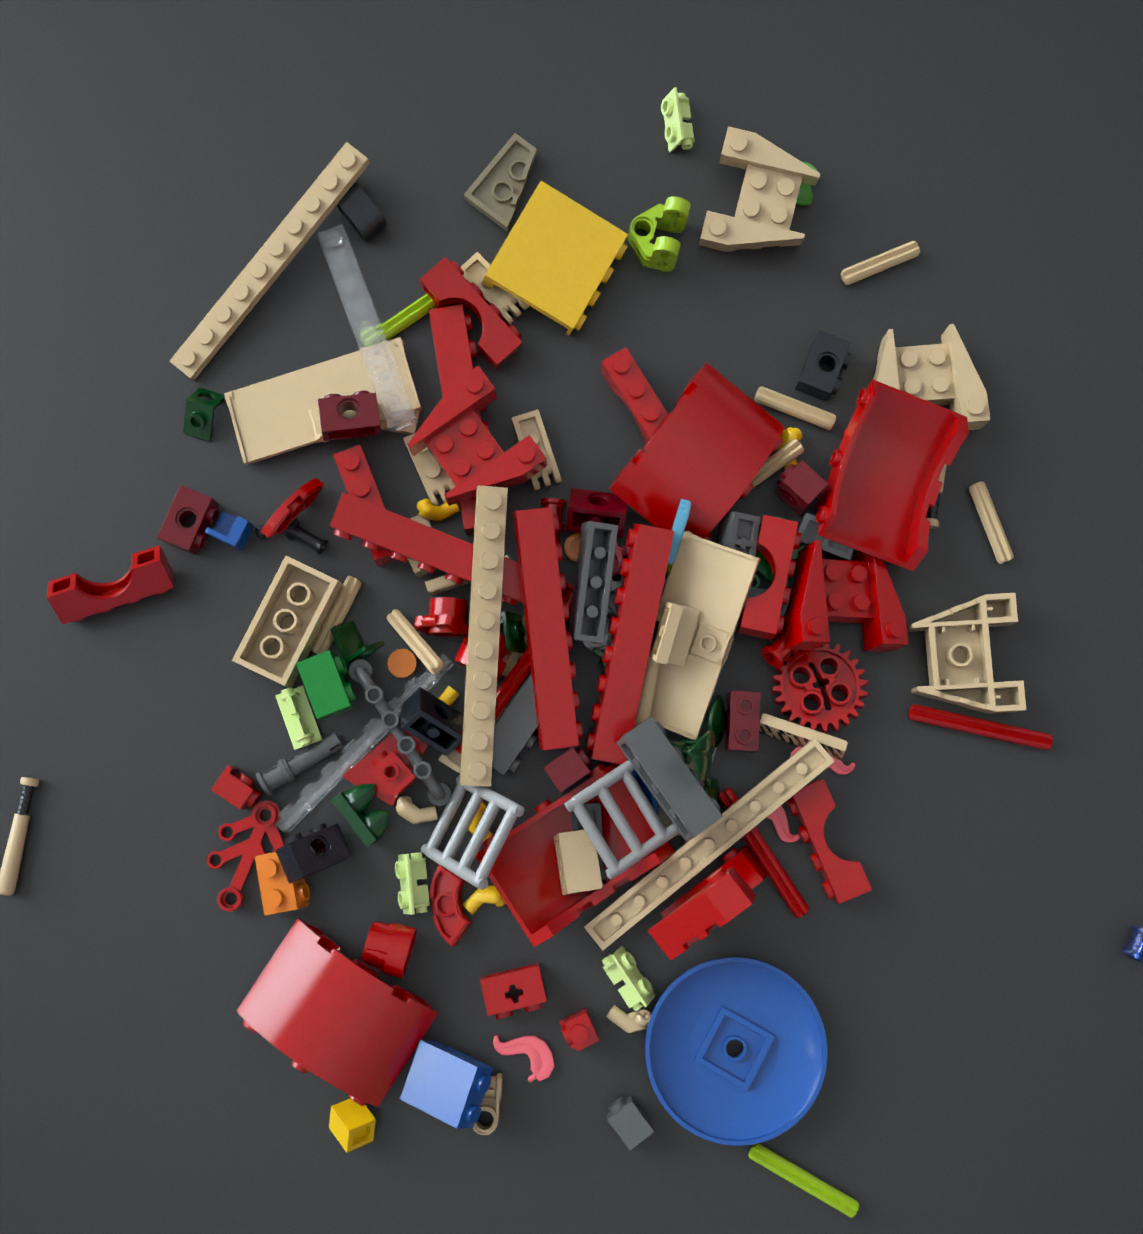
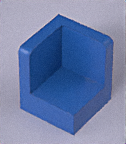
[205,512,254,552]

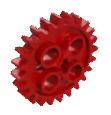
[772,643,868,734]

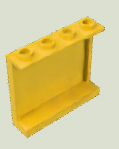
[482,181,628,336]

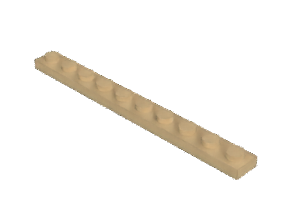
[170,142,370,381]
[460,485,508,787]
[584,738,835,951]

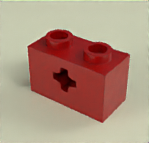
[480,963,547,1019]

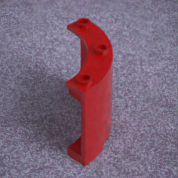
[609,362,785,540]
[815,379,969,571]
[476,763,675,947]
[237,919,438,1107]

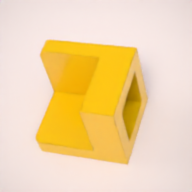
[329,1098,376,1153]

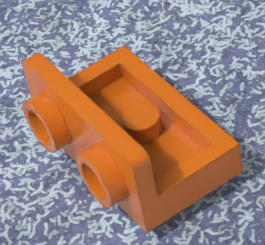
[255,852,310,916]

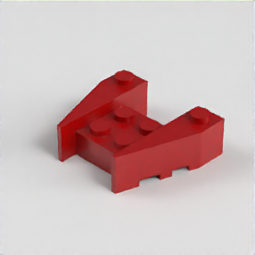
[407,366,547,506]
[784,540,909,652]
[648,845,767,960]

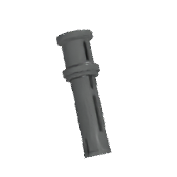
[256,732,344,796]

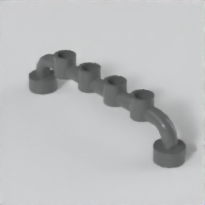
[349,659,452,806]

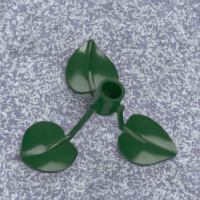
[668,695,726,804]

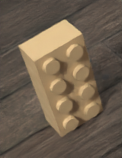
[232,556,342,688]

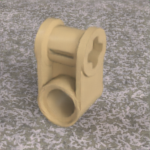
[473,1073,502,1135]

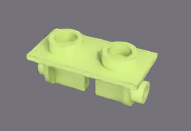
[661,87,695,152]
[275,685,322,750]
[395,852,430,915]
[601,946,655,1011]

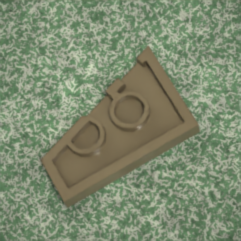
[463,133,537,232]

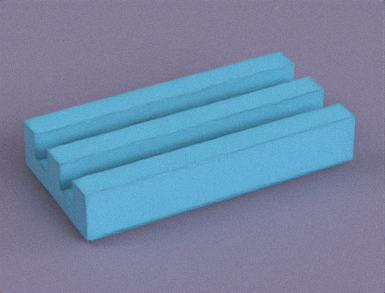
[668,498,692,564]

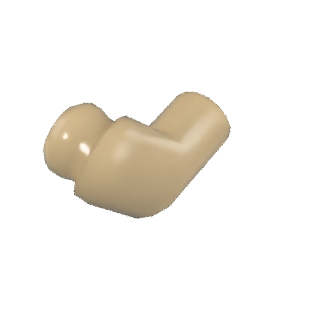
[396,795,438,824]
[606,1005,651,1033]

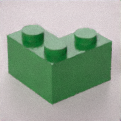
[296,650,356,721]

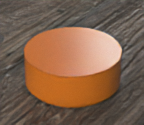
[564,533,581,563]
[387,649,417,678]

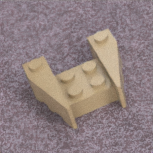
[699,126,820,252]
[873,324,990,430]
[907,593,1026,714]

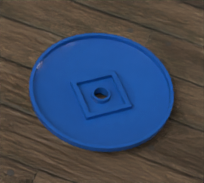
[645,957,828,1146]

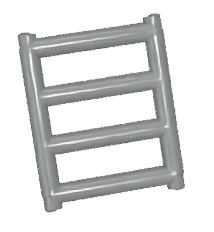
[564,760,680,880]
[421,775,524,890]

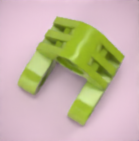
[628,196,691,272]

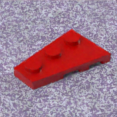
[342,731,429,806]

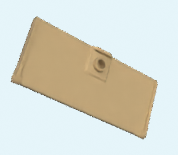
[224,337,422,465]
[650,531,761,740]

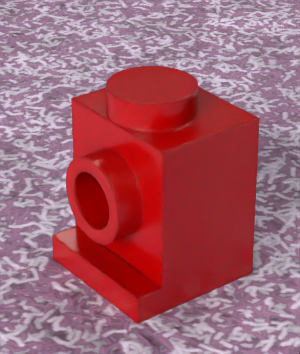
[371,751,418,798]
[211,765,262,810]
[559,1008,599,1052]

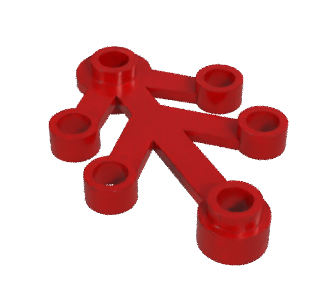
[206,800,285,911]

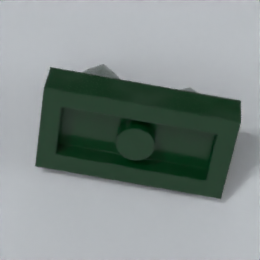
[331,784,390,847]

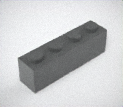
[568,521,618,643]
[492,674,538,776]
[616,717,723,842]

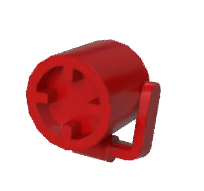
[414,597,469,637]

